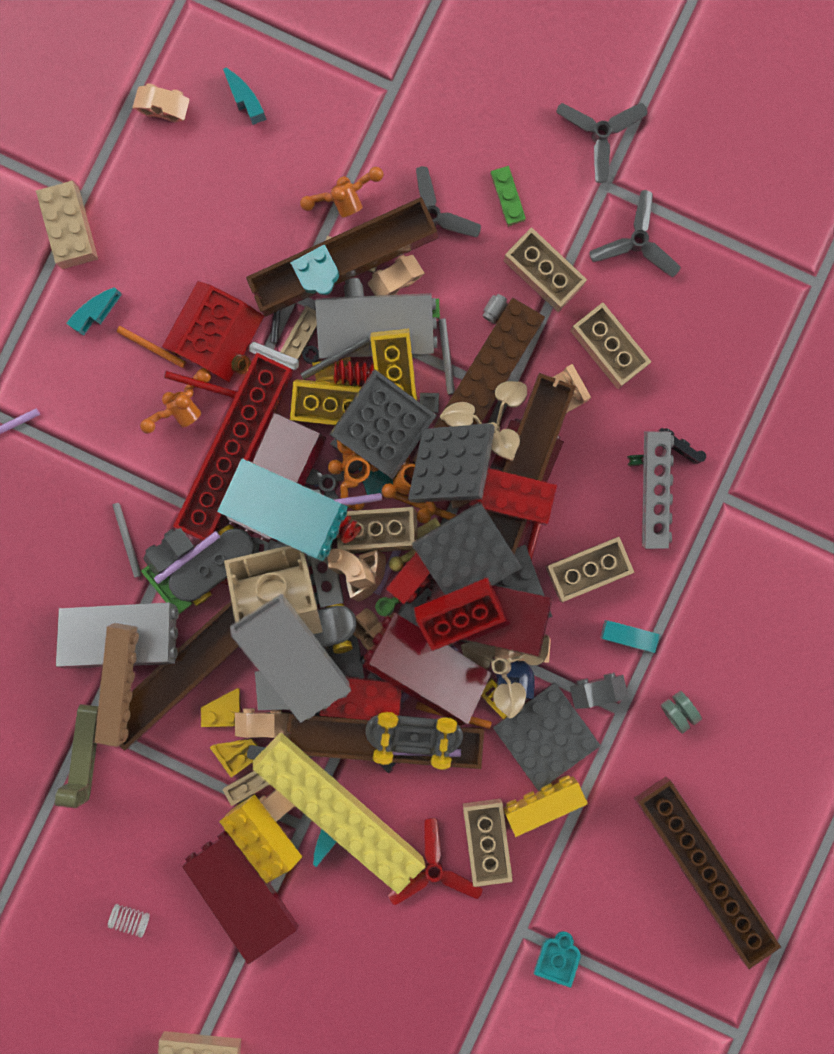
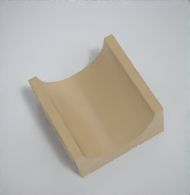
[224,546,323,634]

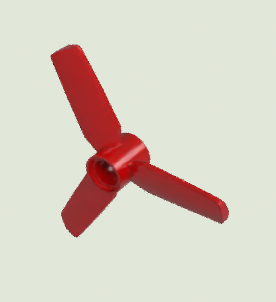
[388,818,483,905]

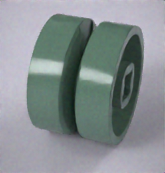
[660,691,702,734]

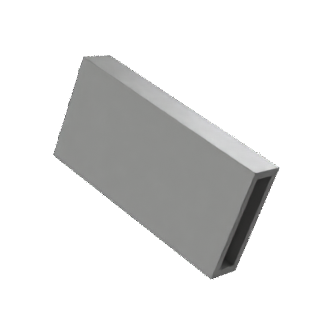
[315,293,437,358]
[231,594,351,723]
[56,603,179,669]

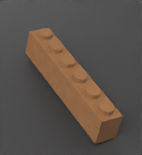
[95,623,139,747]

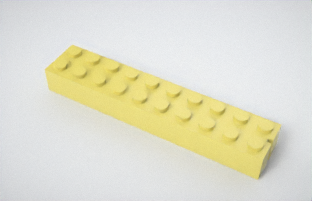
[253,733,425,894]

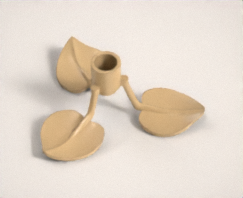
[440,381,527,461]
[461,634,550,718]

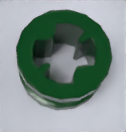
[627,455,644,466]

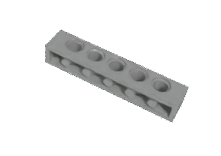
[642,431,674,549]
[306,489,344,607]

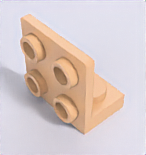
[552,364,591,412]

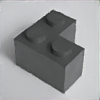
[143,528,194,576]

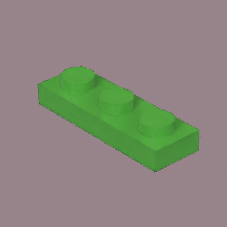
[490,166,526,226]
[141,566,193,615]

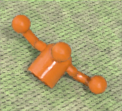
[300,167,384,218]
[140,368,211,434]
[328,440,378,511]
[381,456,436,524]

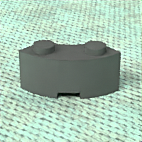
[570,672,628,709]

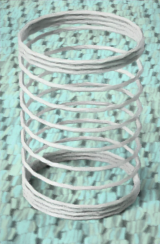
[108,904,150,938]

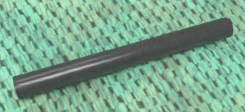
[300,337,371,380]

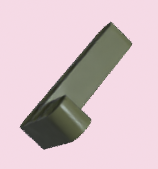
[55,704,98,808]

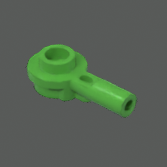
[375,597,401,616]

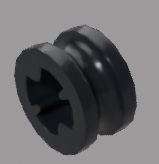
[302,346,320,364]

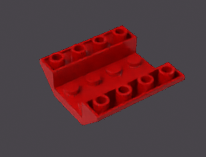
[162,281,265,383]

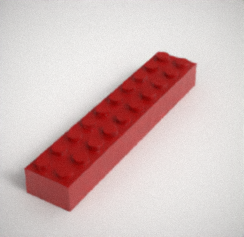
[173,352,294,541]

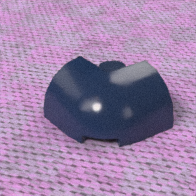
[496,661,535,699]

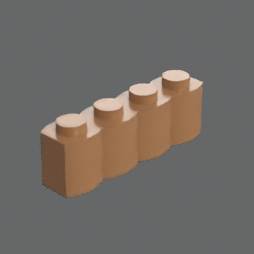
[353,608,382,650]

